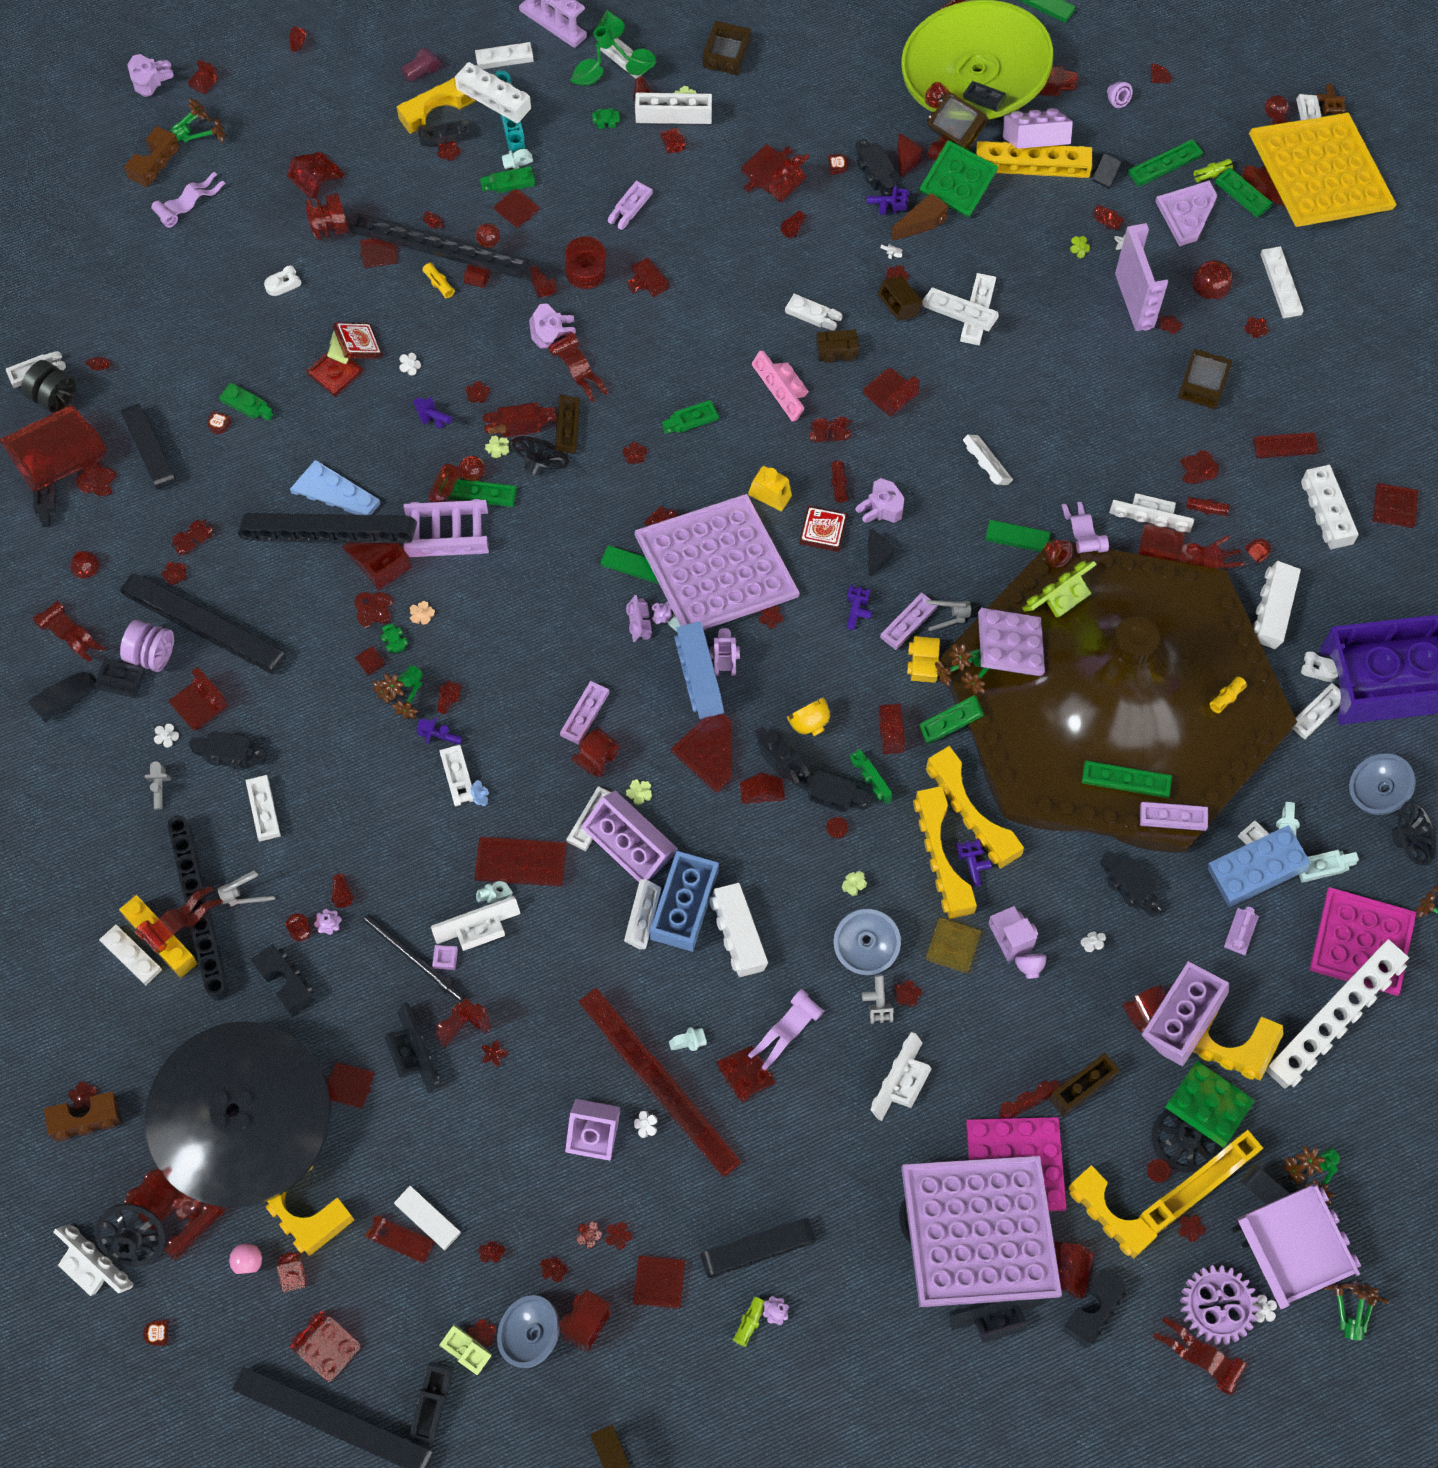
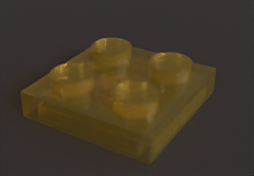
[925,917,982,974]

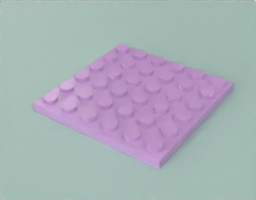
[634,494,800,630]
[901,1156,1062,1307]

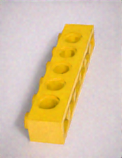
[975,141,1092,178]

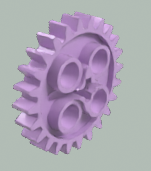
[1180,1265,1259,1345]

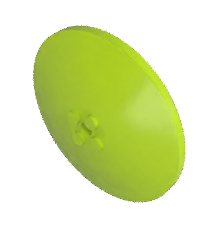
[902,0,1053,121]

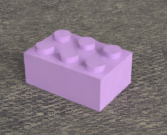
[1003,108,1073,149]

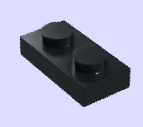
[963,81,1006,112]

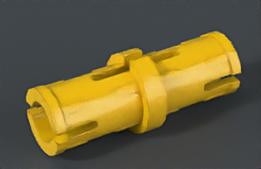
[423,263,455,298]
[1210,677,1247,713]

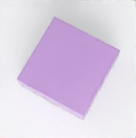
[432,945,458,970]

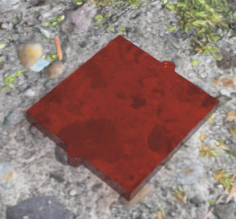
[493,189,540,228]
[360,238,398,269]
[328,1063,375,1109]

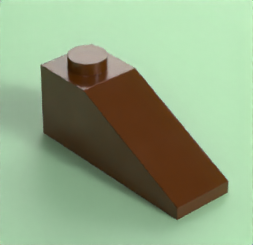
[891,193,948,241]

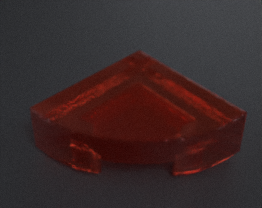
[1151,64,1171,83]

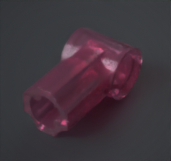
[401,48,441,82]

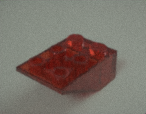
[342,543,412,590]

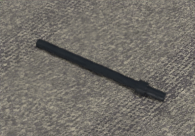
[363,914,466,1003]

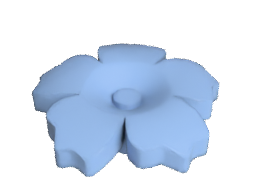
[471,780,489,806]

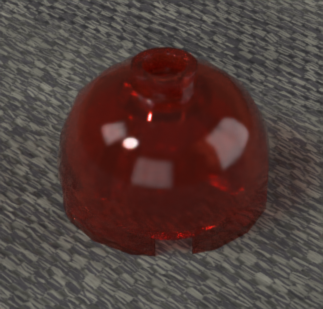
[1193,260,1233,300]

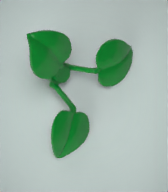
[570,10,657,86]

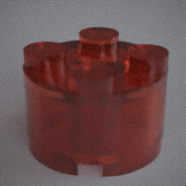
[572,727,620,778]
[1122,984,1167,1033]

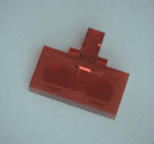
[628,257,670,297]

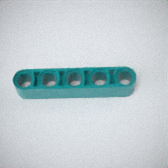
[494,71,525,153]

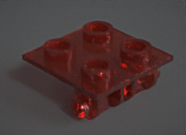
[809,417,852,443]
[717,1045,776,1103]

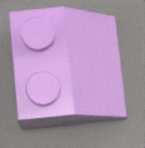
[565,1099,620,1161]

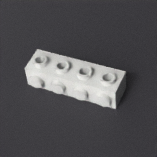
[455,62,531,124]
[635,93,712,124]
[1301,465,1358,549]
[1253,561,1301,649]
[710,883,768,977]

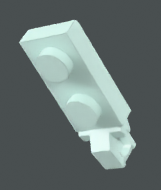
[1299,850,1359,883]

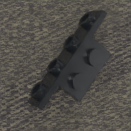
[385,1003,439,1093]
[949,1299,1042,1343]

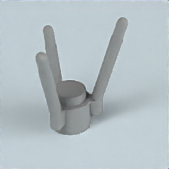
[926,600,971,631]
[217,871,275,907]

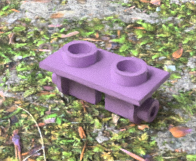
[626,595,652,642]
[1224,907,1259,955]

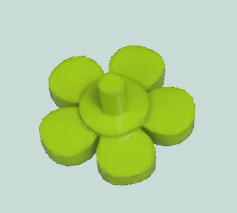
[1070,236,1090,258]

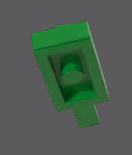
[480,166,535,193]
[219,383,273,421]
[662,400,719,434]
[849,749,892,805]

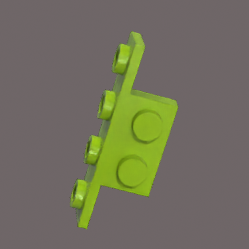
[1022,561,1096,617]

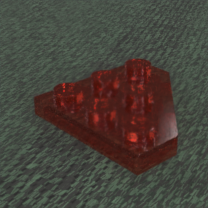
[671,713,732,794]

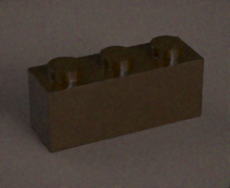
[1049,1053,1120,1118]

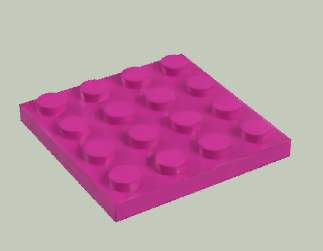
[1309,887,1416,996]
[966,1117,1066,1211]

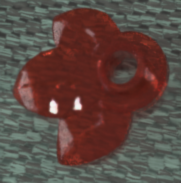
[1180,450,1219,484]
[77,461,117,496]
[354,592,394,629]

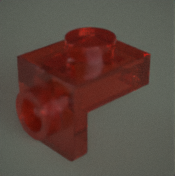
[277,1252,307,1292]

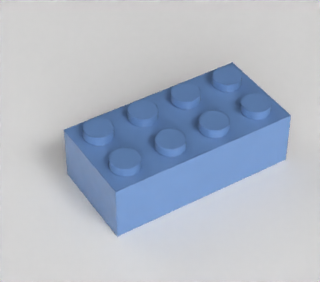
[674,621,724,719]
[1208,825,1310,908]
[650,851,719,952]

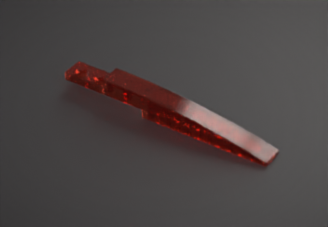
[578,988,742,1178]

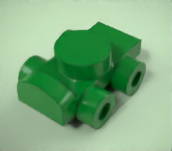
[592,108,619,129]
[380,623,408,654]

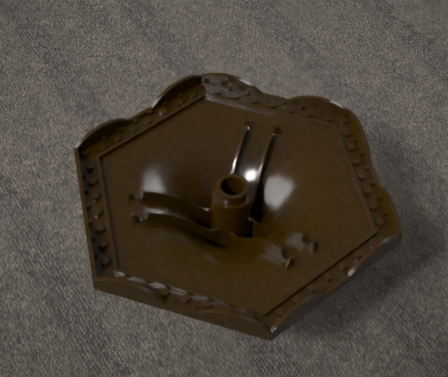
[941,539,1297,853]

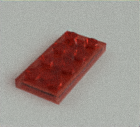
[474,837,567,887]

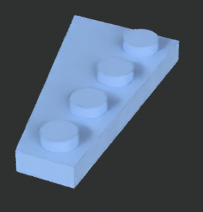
[290,460,380,515]

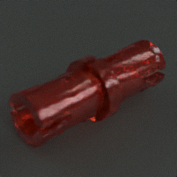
[831,461,848,503]
[1186,496,1230,517]

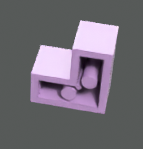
[988,906,1038,962]

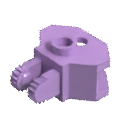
[127,54,174,97]
[529,304,576,349]
[855,478,904,523]
[710,628,740,676]

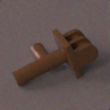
[1316,84,1345,115]

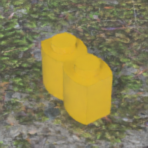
[907,636,940,683]

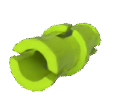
[1193,159,1233,182]
[732,1297,765,1347]

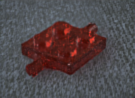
[741,144,795,194]

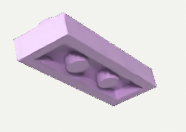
[880,593,937,650]
[560,681,609,745]
[1140,802,1208,831]

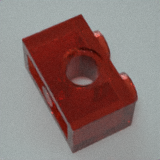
[878,703,906,754]

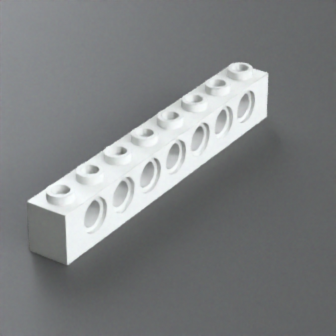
[1266,939,1409,1089]

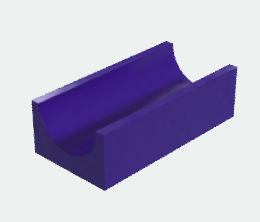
[1320,615,1438,725]

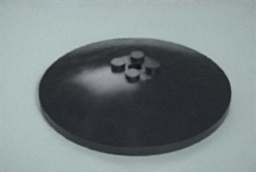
[145,1021,331,1208]

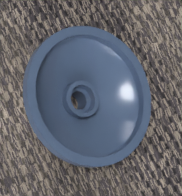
[1349,754,1416,815]
[834,908,901,975]
[497,1295,560,1368]

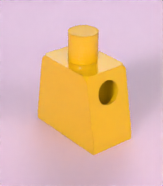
[748,466,792,512]

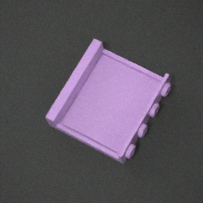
[1115,223,1168,331]
[1237,1183,1361,1309]

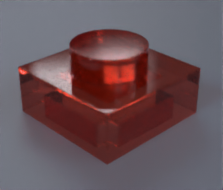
[355,646,385,676]

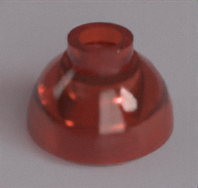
[925,82,950,108]
[1044,540,1072,568]
[70,551,100,578]

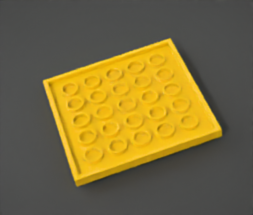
[1249,113,1397,227]

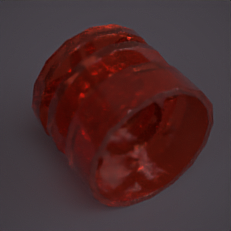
[306,192,349,241]
[565,236,606,289]

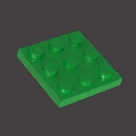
[919,140,998,218]
[1165,1061,1255,1148]

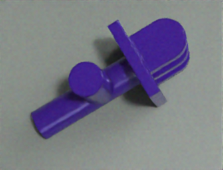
[867,186,909,215]
[413,397,452,429]
[846,584,872,630]
[416,717,463,745]
[956,839,992,887]

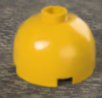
[786,697,830,736]

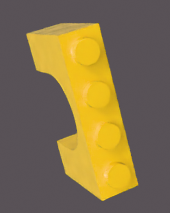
[1192,1008,1283,1081]
[265,1166,354,1256]

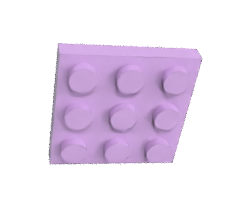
[978,608,1045,676]

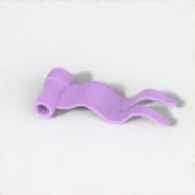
[151,172,225,228]
[1061,502,1109,553]
[748,989,824,1070]

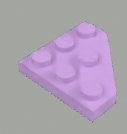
[1155,181,1217,246]

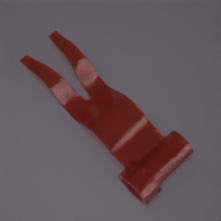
[548,332,608,402]
[32,601,105,662]
[135,886,224,954]
[1152,1317,1247,1396]

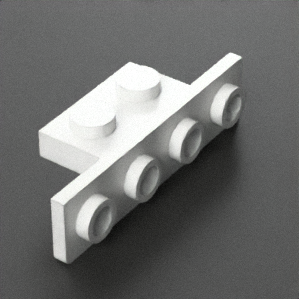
[1109,493,1194,532]
[431,896,520,951]
[871,1032,931,1121]
[54,1224,134,1296]

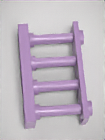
[519,0,587,48]
[404,499,489,557]

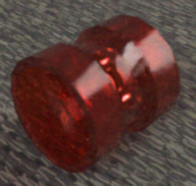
[286,914,312,942]

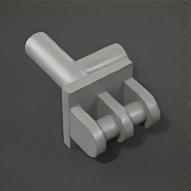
[145,762,171,810]
[862,975,893,1024]

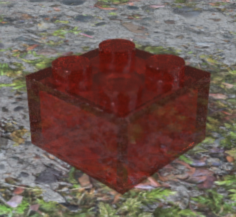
[560,1289,612,1354]

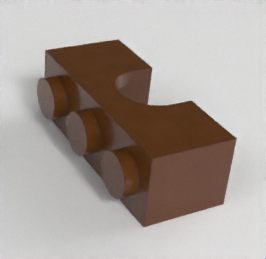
[124,126,179,187]
[44,1091,122,1141]

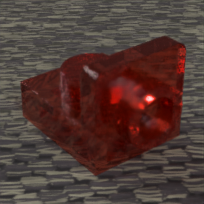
[188,60,218,95]
[660,127,685,154]
[530,266,557,298]
[644,505,678,526]

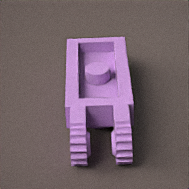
[608,181,653,230]

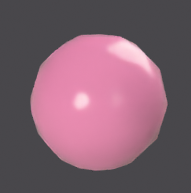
[229,1243,262,1274]

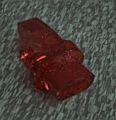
[289,26,306,52]
[1094,205,1124,231]
[437,681,462,715]

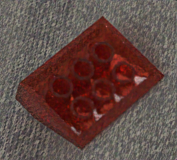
[0,405,107,492]

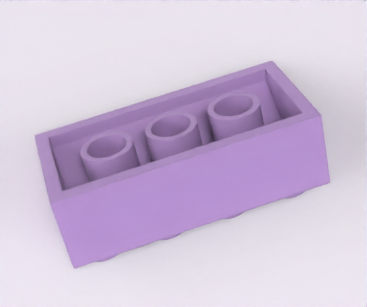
[581,790,678,882]
[1142,961,1229,1066]

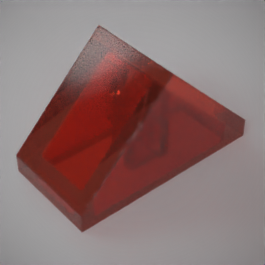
[897,134,923,177]
[740,772,785,804]

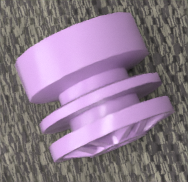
[120,619,174,672]

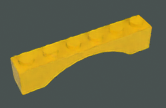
[926,746,1024,869]
[913,786,977,919]
[1138,1130,1263,1234]

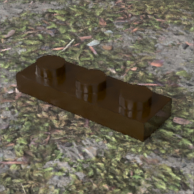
[555,394,580,454]

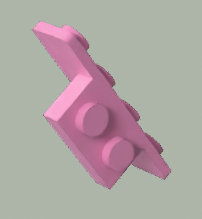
[752,351,809,422]

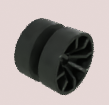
[21,360,77,413]

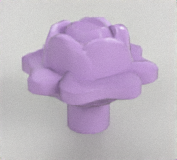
[652,602,673,624]
[314,909,341,935]
[763,1296,789,1325]

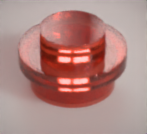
[826,817,848,838]
[1147,1159,1170,1183]

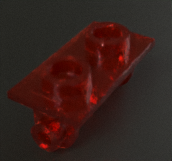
[171,519,213,556]
[1181,543,1225,569]

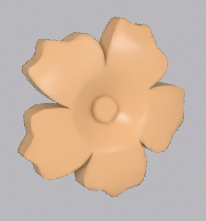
[410,601,435,625]

